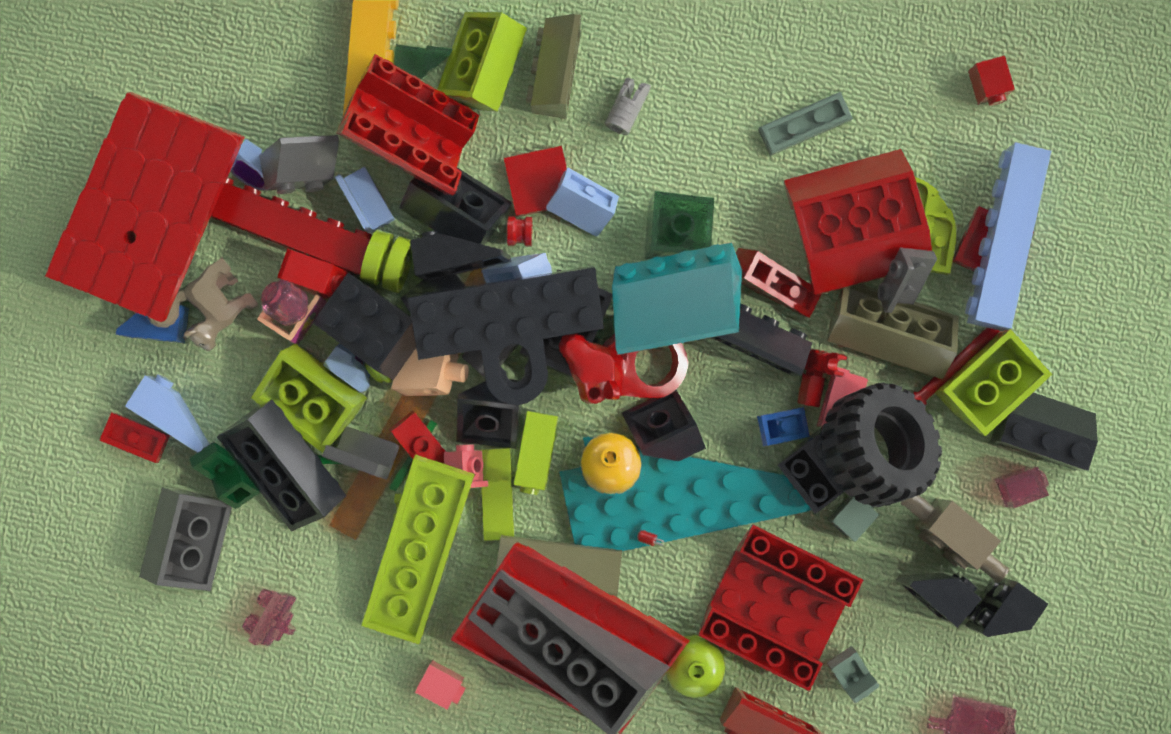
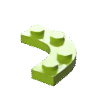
[915,177,956,275]

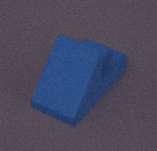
[757,407,810,447]

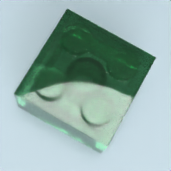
[644,191,714,259]

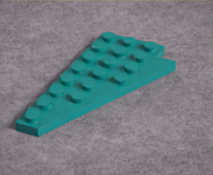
[559,437,811,551]

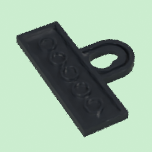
[407,266,604,405]

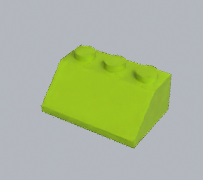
[437,12,527,112]
[935,329,1053,436]
[251,344,367,453]

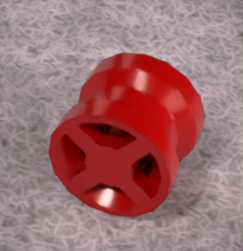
[507,216,533,247]

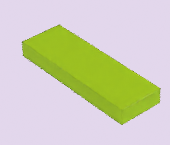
[481,448,515,541]

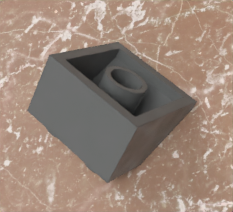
[259,135,339,194]

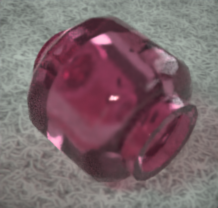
[261,280,308,326]

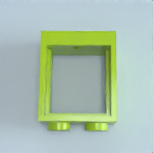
[514,411,559,495]

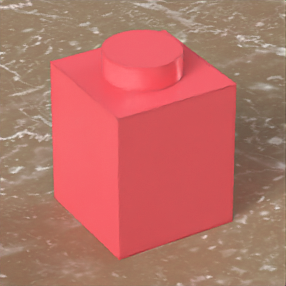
[415,660,466,710]

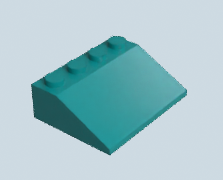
[612,242,742,355]

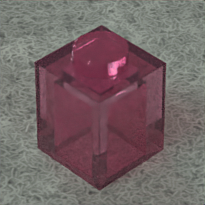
[995,466,1049,508]

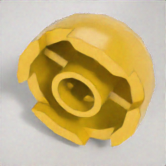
[580,432,642,494]

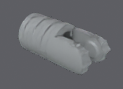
[605,78,651,135]

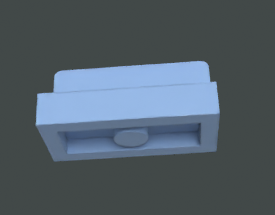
[335,166,395,234]
[546,167,619,236]

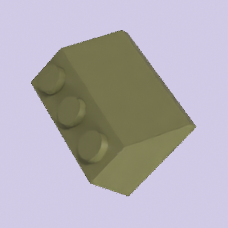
[526,14,581,119]

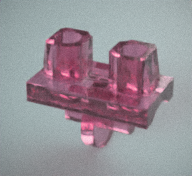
[242,589,297,646]

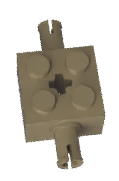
[900,495,1010,583]

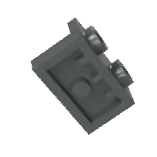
[877,248,937,313]

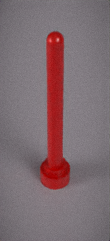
[913,328,1000,406]

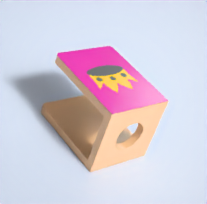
[257,281,327,344]

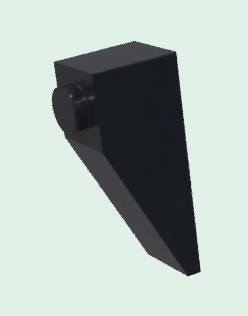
[410,231,511,281]

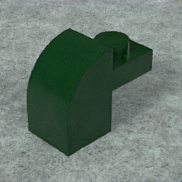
[189,442,260,509]

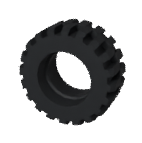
[821,382,942,507]

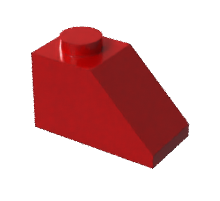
[277,249,353,300]

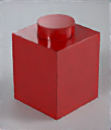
[968,55,1015,106]

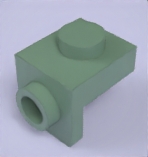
[827,646,879,703]

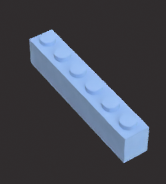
[965,142,1051,331]

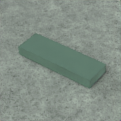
[758,92,853,156]

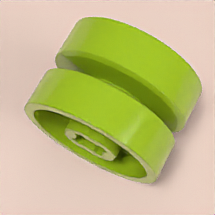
[360,229,413,293]

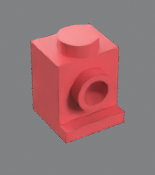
[444,444,488,488]

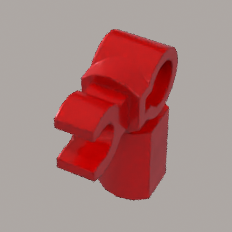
[797,349,847,408]

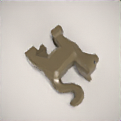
[147,257,258,351]

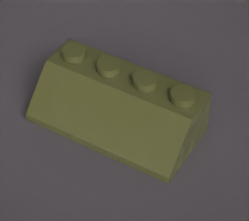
[827,284,959,379]
[495,535,622,597]

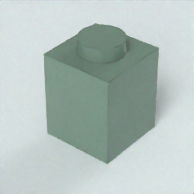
[827,496,879,542]

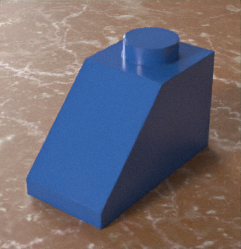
[116,303,189,344]

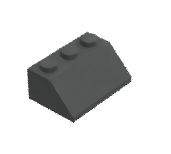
[139,487,232,591]

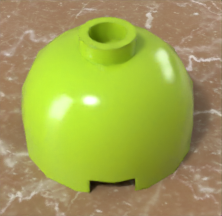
[666,635,726,698]

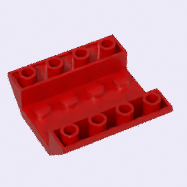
[336,54,480,196]
[783,149,932,295]
[698,524,864,692]

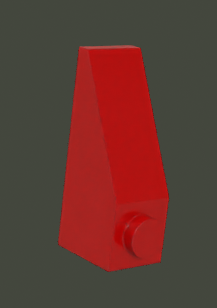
[736,248,822,318]

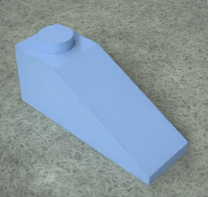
[125,374,210,453]

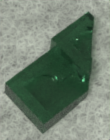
[394,44,452,79]

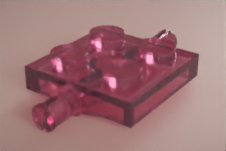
[927,695,1017,734]

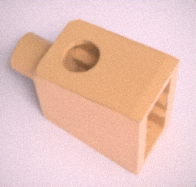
[391,349,469,396]

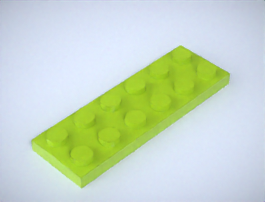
[361,455,475,644]

